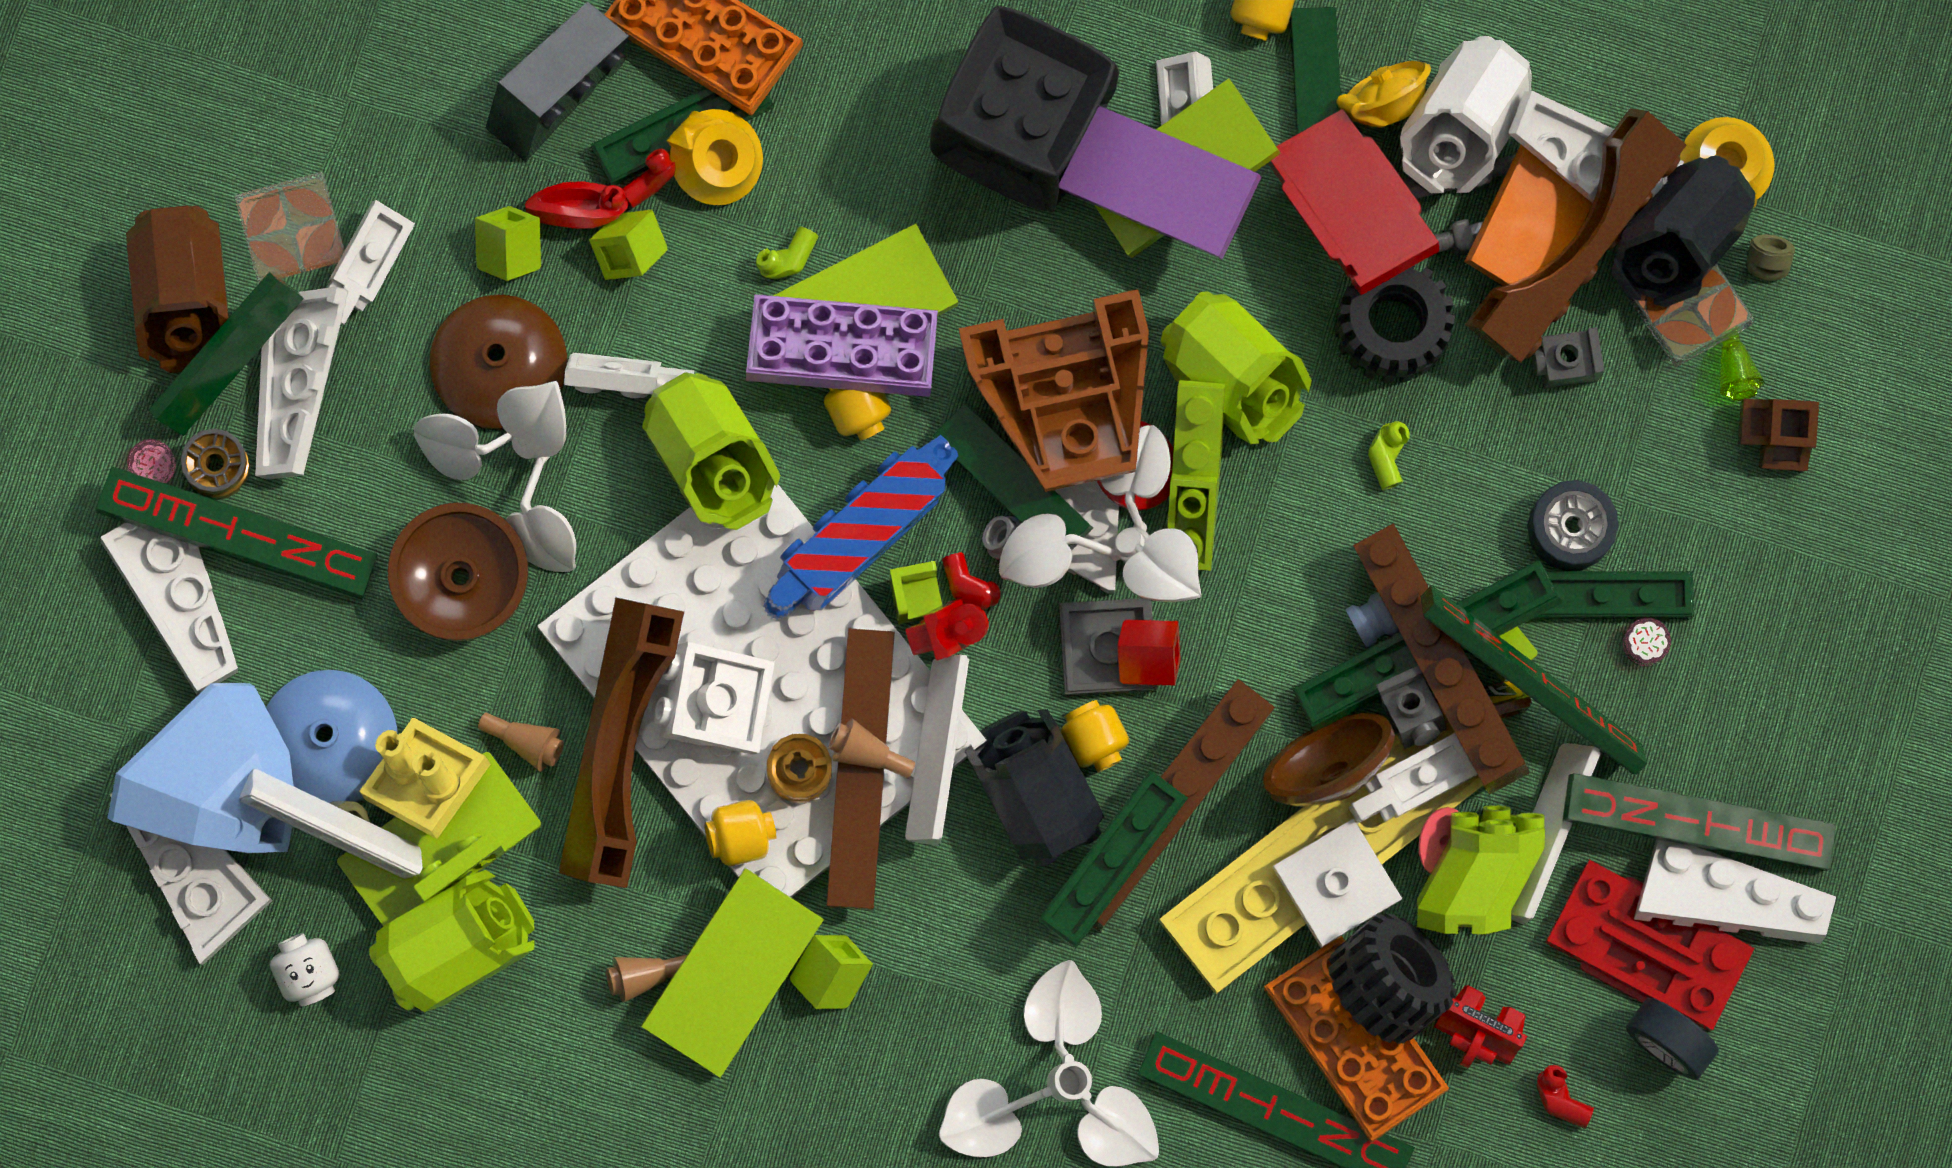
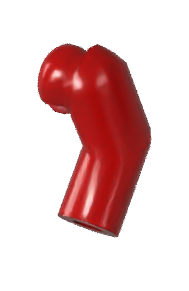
[622,149,676,209]
[942,552,1001,610]
[1536,1065,1594,1129]

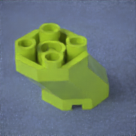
[1160,291,1312,444]
[642,372,781,530]
[1417,805,1545,934]
[369,870,534,1013]

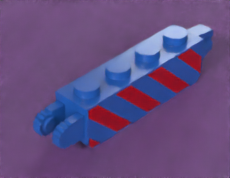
[763,435,958,620]

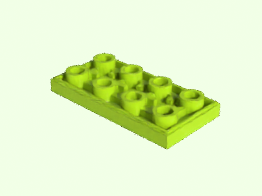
[1095,78,1281,258]
[773,224,959,388]
[641,868,824,1078]

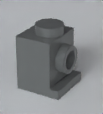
[1531,327,1605,389]
[1376,666,1447,749]

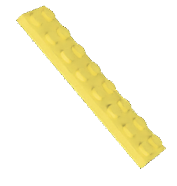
[1158,702,1484,994]

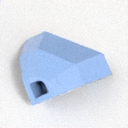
[108,683,294,853]

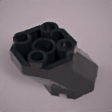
[1611,155,1755,307]
[965,709,1104,866]

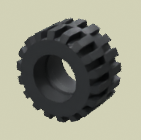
[1335,265,1455,383]
[1329,913,1456,1044]

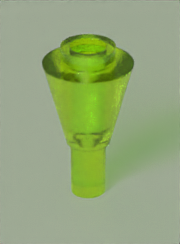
[1720,317,1765,401]

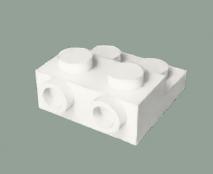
[654,642,775,755]

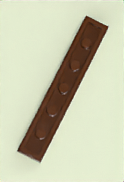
[827,628,895,911]

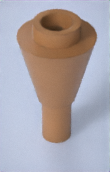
[478,712,564,772]
[828,718,915,779]
[606,955,687,1003]

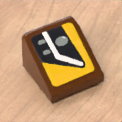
[1484,681,1532,719]

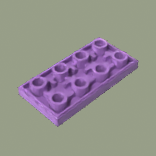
[1059,106,1261,260]
[746,294,938,397]

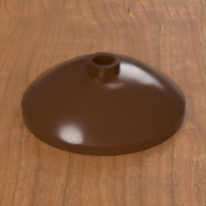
[429,295,568,430]
[388,503,528,641]
[1263,713,1395,806]

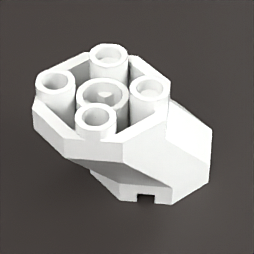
[1400,36,1532,193]

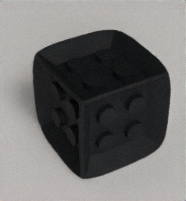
[930,6,1119,212]

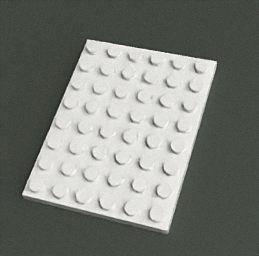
[537,485,987,898]

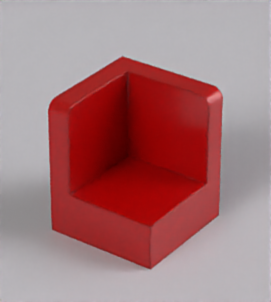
[1117,620,1181,686]

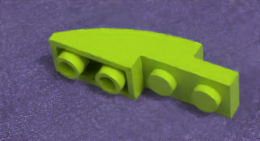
[1167,380,1225,571]

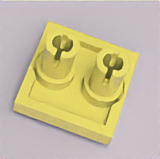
[359,718,491,839]

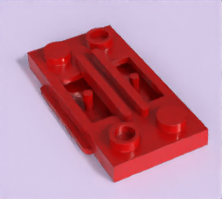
[1267,109,1440,295]
[1545,859,1755,1032]

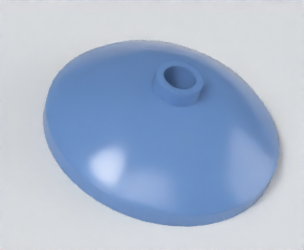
[266,670,398,803]

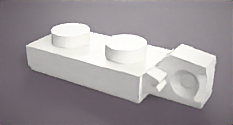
[327,200,415,325]
[564,352,694,398]
[1348,733,1478,824]

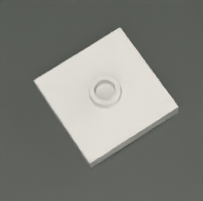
[1272,819,1402,948]

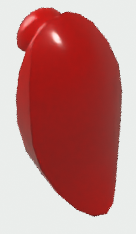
[525,181,628,229]

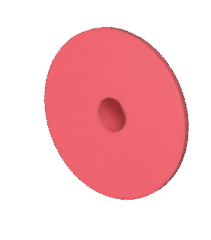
[1419,807,1459,874]

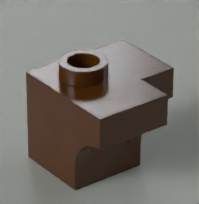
[1738,398,1819,471]

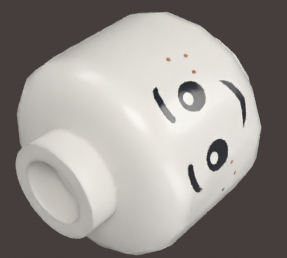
[270,933,340,1007]

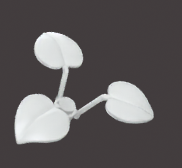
[413,381,576,572]
[999,425,1201,602]
[939,960,1159,1167]

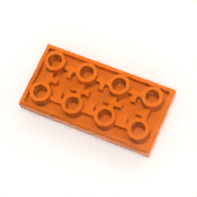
[604,0,803,116]
[1464,145,1593,286]
[1264,936,1449,1143]

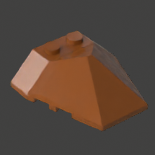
[959,289,1149,492]

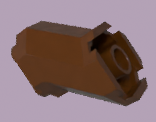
[126,205,229,373]

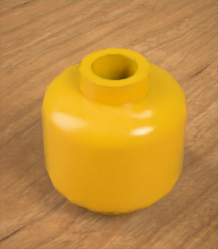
[1230,0,1295,41]
[824,388,891,441]
[1061,700,1129,773]
[704,800,777,866]

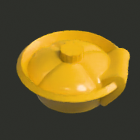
[1336,61,1431,128]
[666,109,763,205]
[1680,117,1774,209]

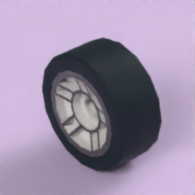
[1527,480,1619,571]
[1626,998,1719,1080]

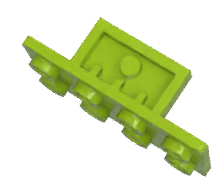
[337,752,541,927]

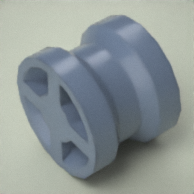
[1345,592,1400,649]

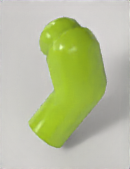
[756,227,819,280]
[1368,421,1410,491]

